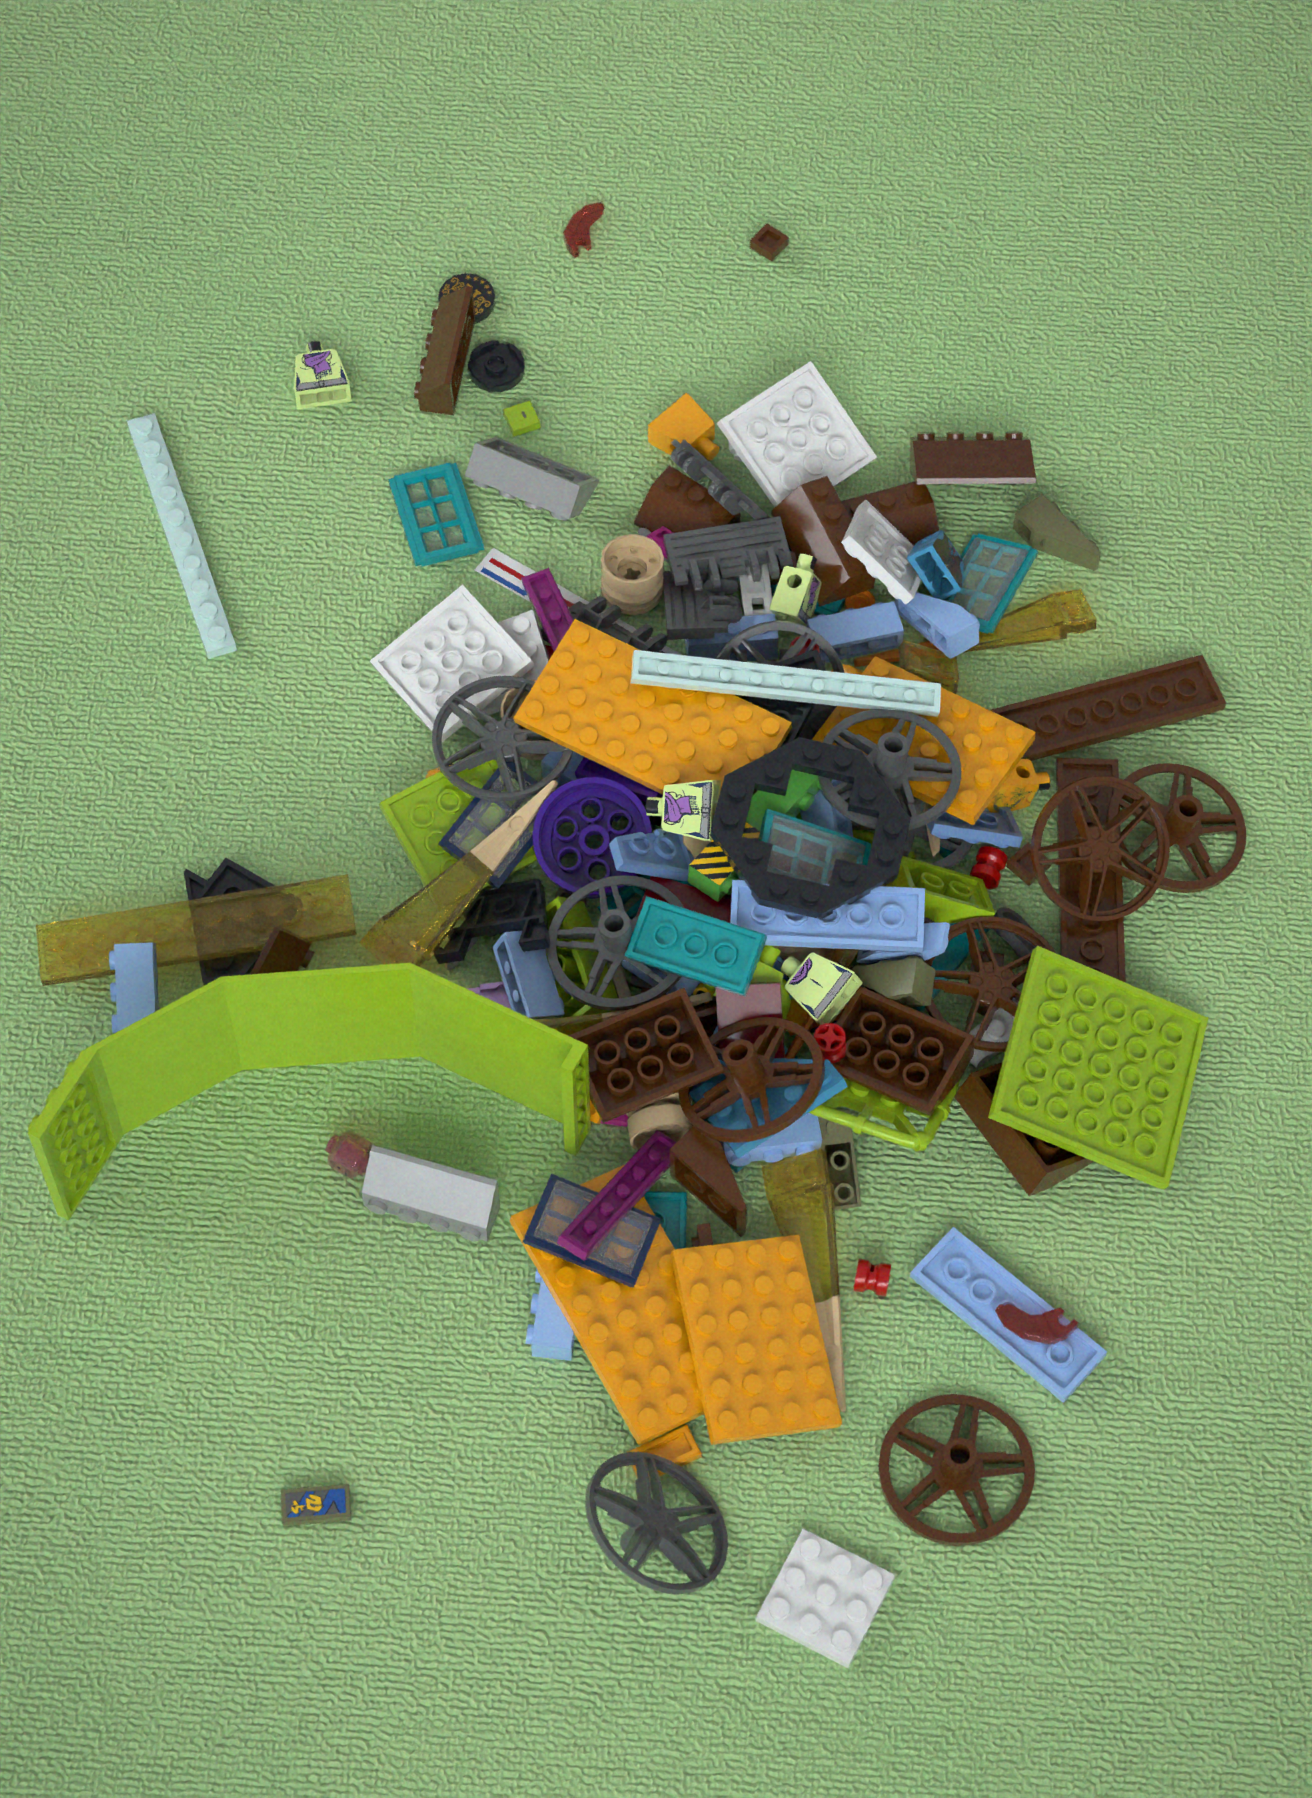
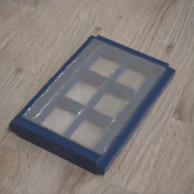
[438,762,538,889]
[523,1174,661,1288]

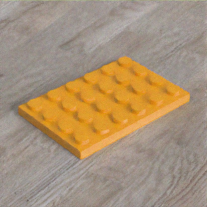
[812,656,1036,825]
[670,1235,842,1445]

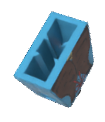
[907,530,964,600]

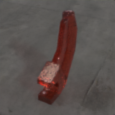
[563,202,605,258]
[995,1304,1078,1345]

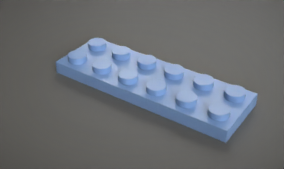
[730,880,925,952]
[910,1227,1107,1403]

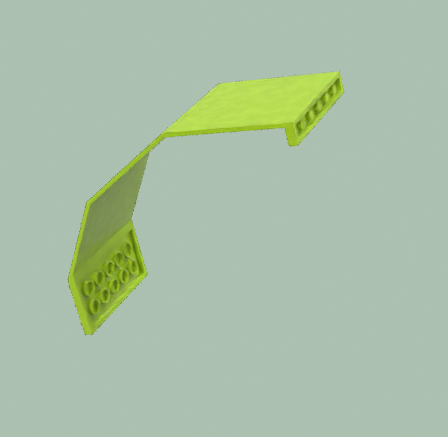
[28,963,591,1221]

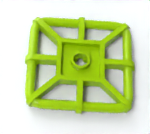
[809,1077,961,1152]

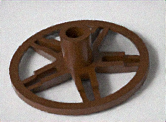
[1106,763,1246,893]
[1031,776,1170,921]
[924,916,1056,1052]
[678,1017,825,1143]
[878,1394,1035,1546]

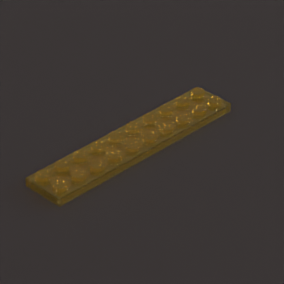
[36,874,357,986]

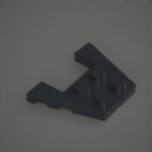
[434,879,550,964]

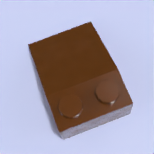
[670,1127,746,1237]

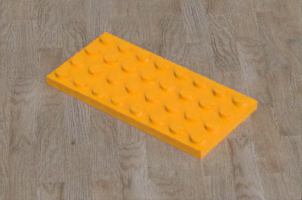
[514,619,792,795]
[509,1165,704,1446]

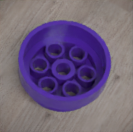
[533,777,653,899]

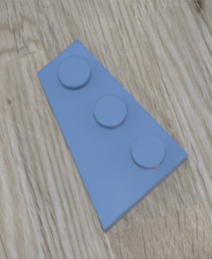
[927,807,1023,848]
[609,828,694,882]

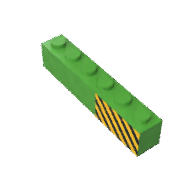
[688,770,832,902]

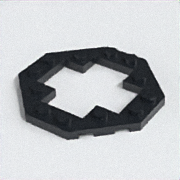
[710,737,911,919]

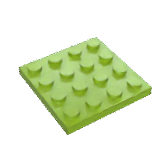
[379,750,538,913]

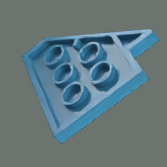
[689,1058,848,1159]

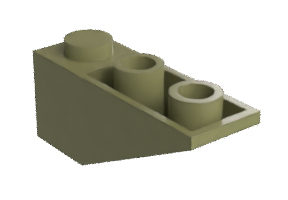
[1013,494,1101,571]
[848,956,936,1008]
[818,1108,861,1211]

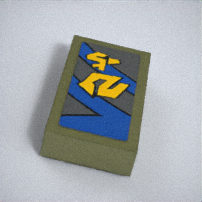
[281,1484,351,1526]

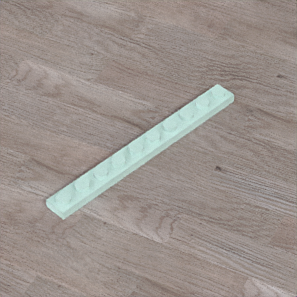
[127,413,237,659]
[631,650,941,717]

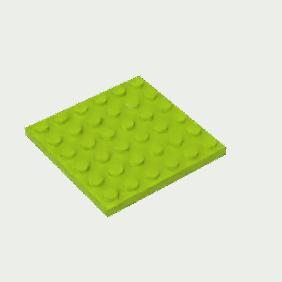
[988,946,1209,1190]

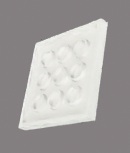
[717,361,877,507]
[370,585,535,742]

